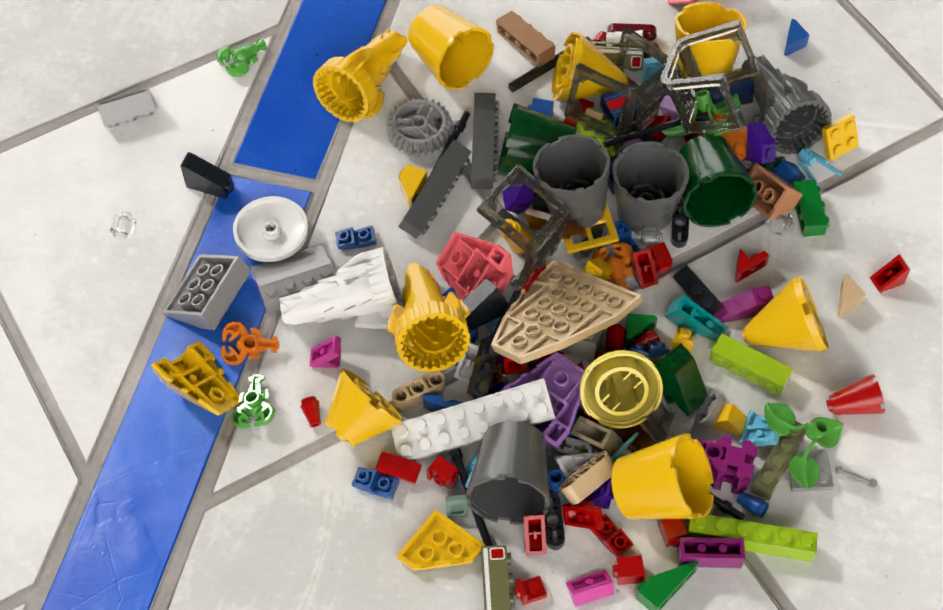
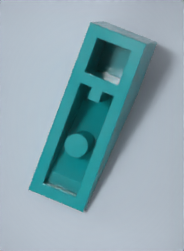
[665,295,728,342]

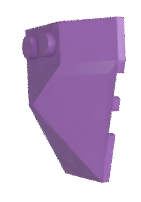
[501,352,585,449]

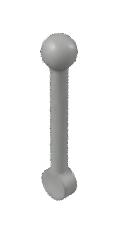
[835,466,877,488]

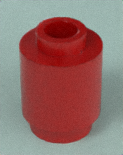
[605,324,626,352]

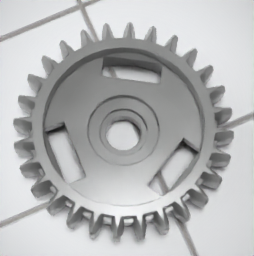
[386,97,452,156]

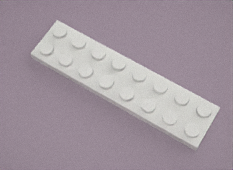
[391,378,556,461]

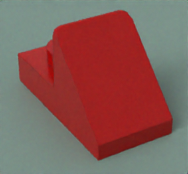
[734,249,769,283]
[562,500,604,531]

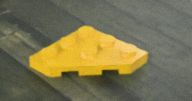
[396,509,485,571]

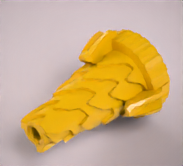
[313,28,408,122]
[387,262,470,372]

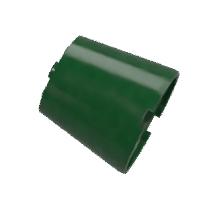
[497,103,576,177]
[679,134,757,227]

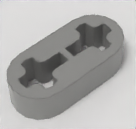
[696,391,725,428]
[553,437,592,456]

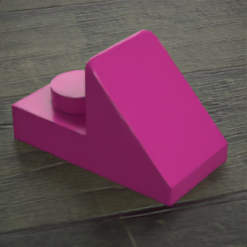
[309,336,341,368]

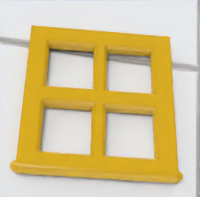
[563,202,619,254]

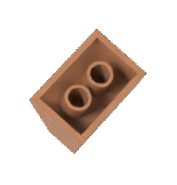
[749,163,803,220]

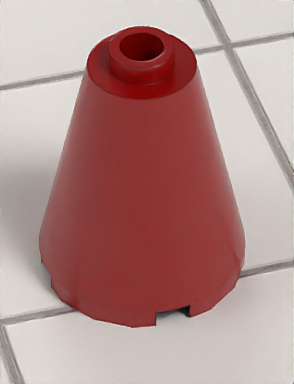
[826,374,885,415]

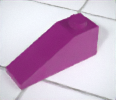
[714,286,774,323]

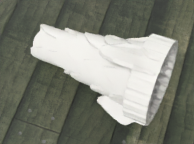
[279,247,404,329]

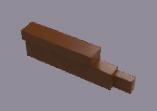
[524,208,587,240]

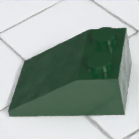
[655,343,708,417]

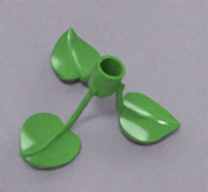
[662,90,741,138]
[764,402,844,490]

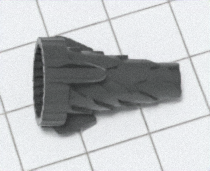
[741,54,832,155]

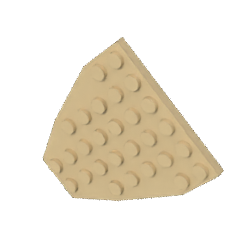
[491,260,643,364]

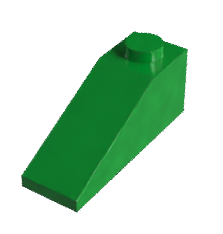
[636,561,699,610]

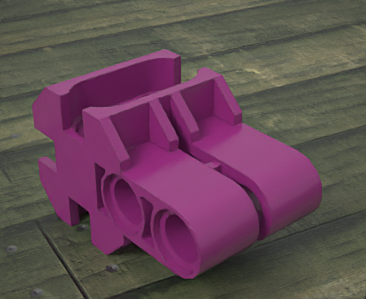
[692,435,757,494]

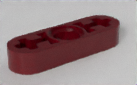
[607,23,657,41]

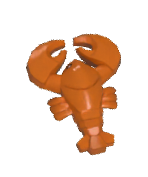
[591,242,634,291]
[221,322,279,366]

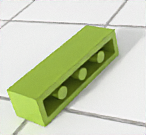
[709,333,793,396]

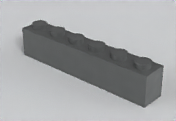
[471,93,499,189]
[398,140,472,239]

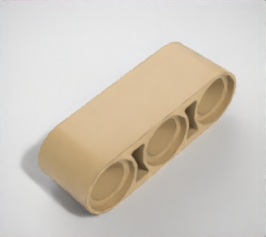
[392,371,445,412]
[559,451,614,505]

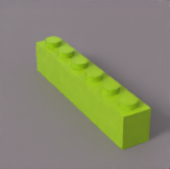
[687,515,818,562]

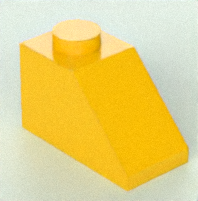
[398,164,427,208]

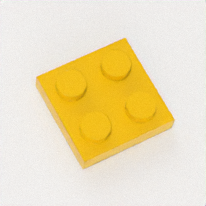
[822,113,859,161]

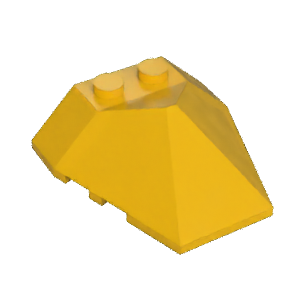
[151,341,240,416]

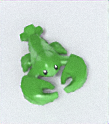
[216,39,267,77]
[231,374,276,429]

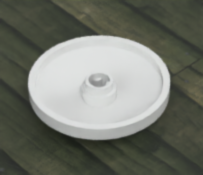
[233,196,308,262]

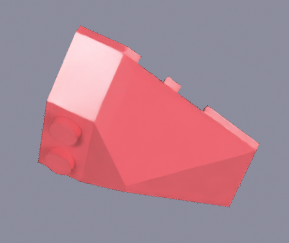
[436,232,513,301]

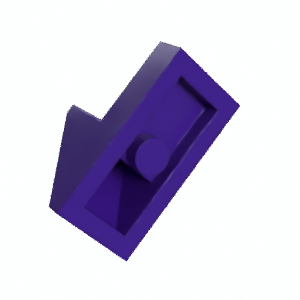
[582,478,614,509]

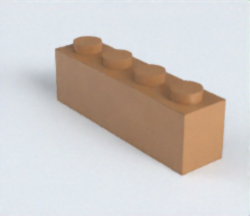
[496,11,556,67]

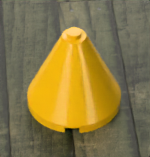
[551,31,628,102]
[742,276,829,352]

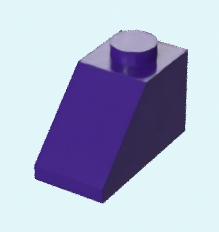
[746,122,776,164]
[502,172,538,215]

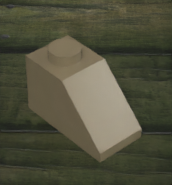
[570,416,622,456]

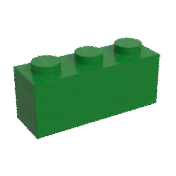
[792,179,830,237]

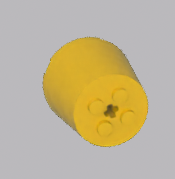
[675,2,747,88]
[408,5,494,90]
[611,433,714,519]

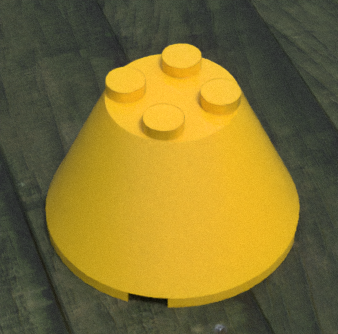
[324,368,404,447]

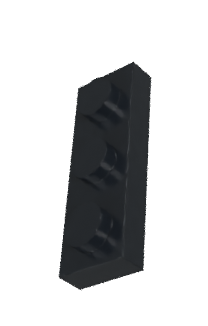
[673,264,724,315]
[466,338,499,399]

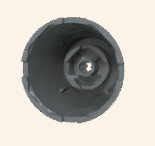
[533,135,610,228]
[613,141,689,234]
[466,421,550,525]

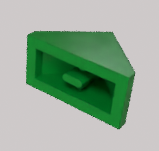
[625,313,658,348]

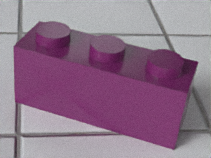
[677,537,745,568]

